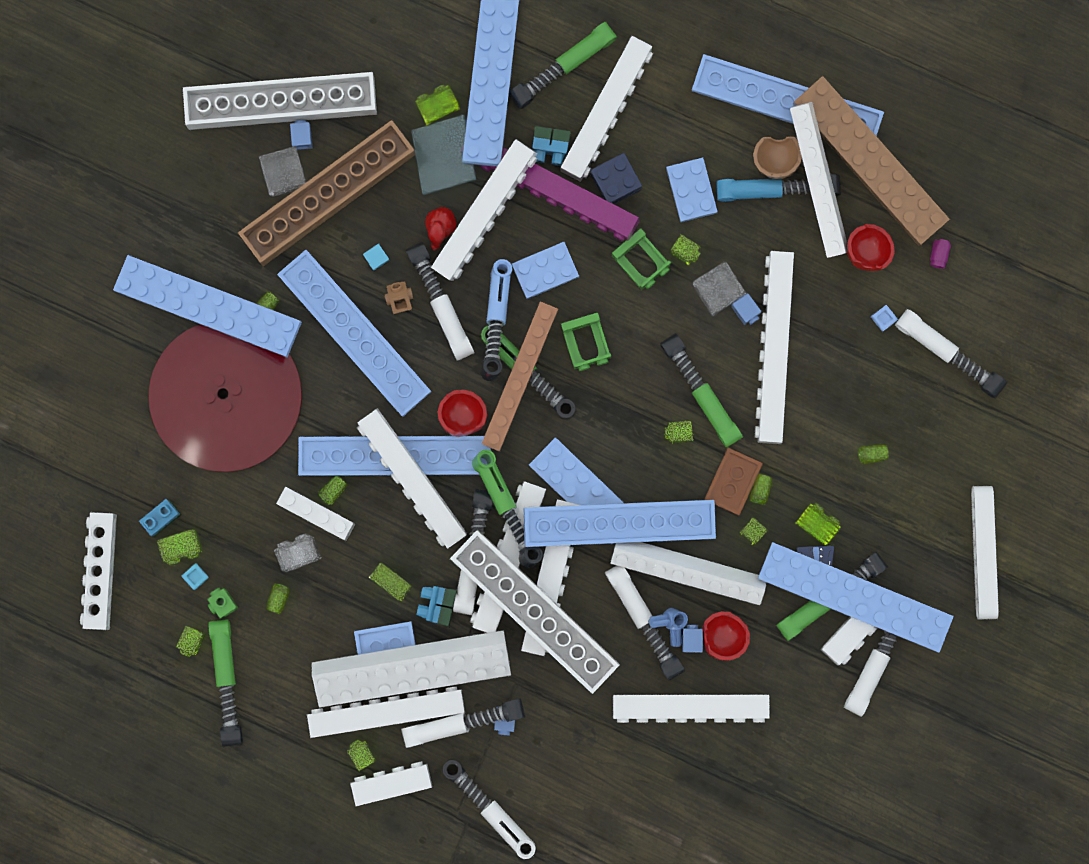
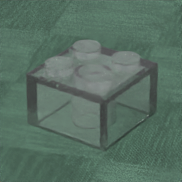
[259,146,307,197]
[692,261,746,317]
[274,533,322,573]

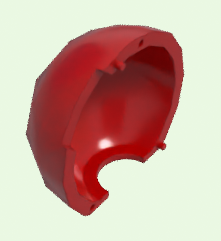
[846,224,895,271]
[437,390,487,437]
[703,611,750,661]

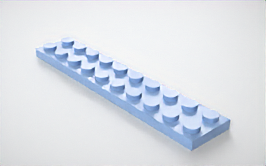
[462,0,519,166]
[692,54,884,136]
[277,250,431,417]
[113,255,302,357]
[298,436,491,476]
[523,500,716,547]
[758,542,954,653]

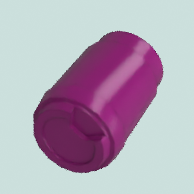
[930,239,951,269]

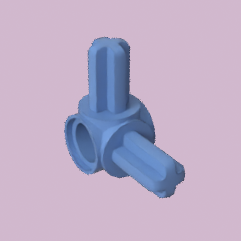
[648,608,688,647]

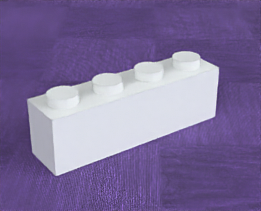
[276,487,355,541]
[820,617,877,665]
[350,761,433,806]

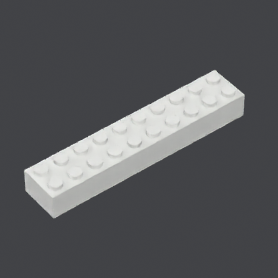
[183,72,377,130]
[450,530,620,694]
[312,630,511,707]

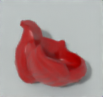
[425,207,456,251]

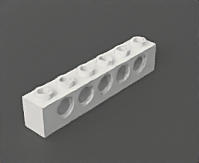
[80,513,117,630]

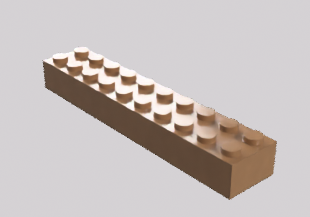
[793,76,950,246]
[238,120,416,266]

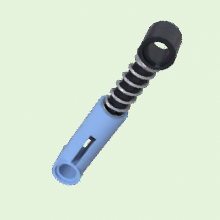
[480,259,512,381]

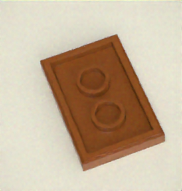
[704,448,763,516]

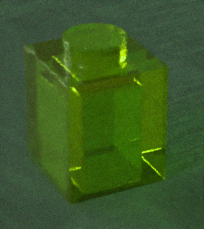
[670,234,701,265]
[664,421,693,444]
[739,517,768,546]
[176,626,206,657]
[347,740,377,771]

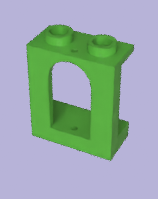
[612,229,671,290]
[561,313,611,371]

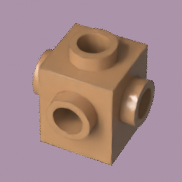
[385,281,413,314]

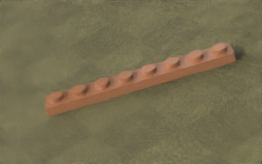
[482,302,558,451]

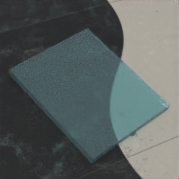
[411,115,476,195]

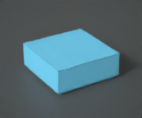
[363,244,389,270]
[182,563,209,590]

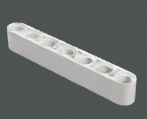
[971,486,998,619]

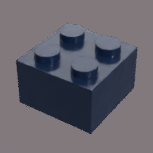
[590,153,642,204]

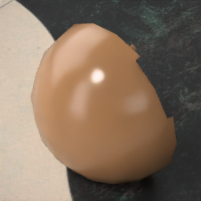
[753,137,802,179]

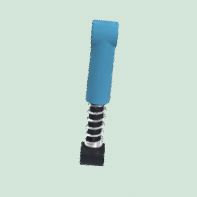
[717,175,841,202]

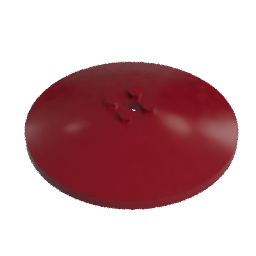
[149,324,302,472]

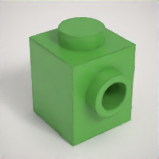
[208,588,238,619]

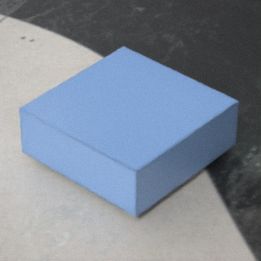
[871,305,898,332]

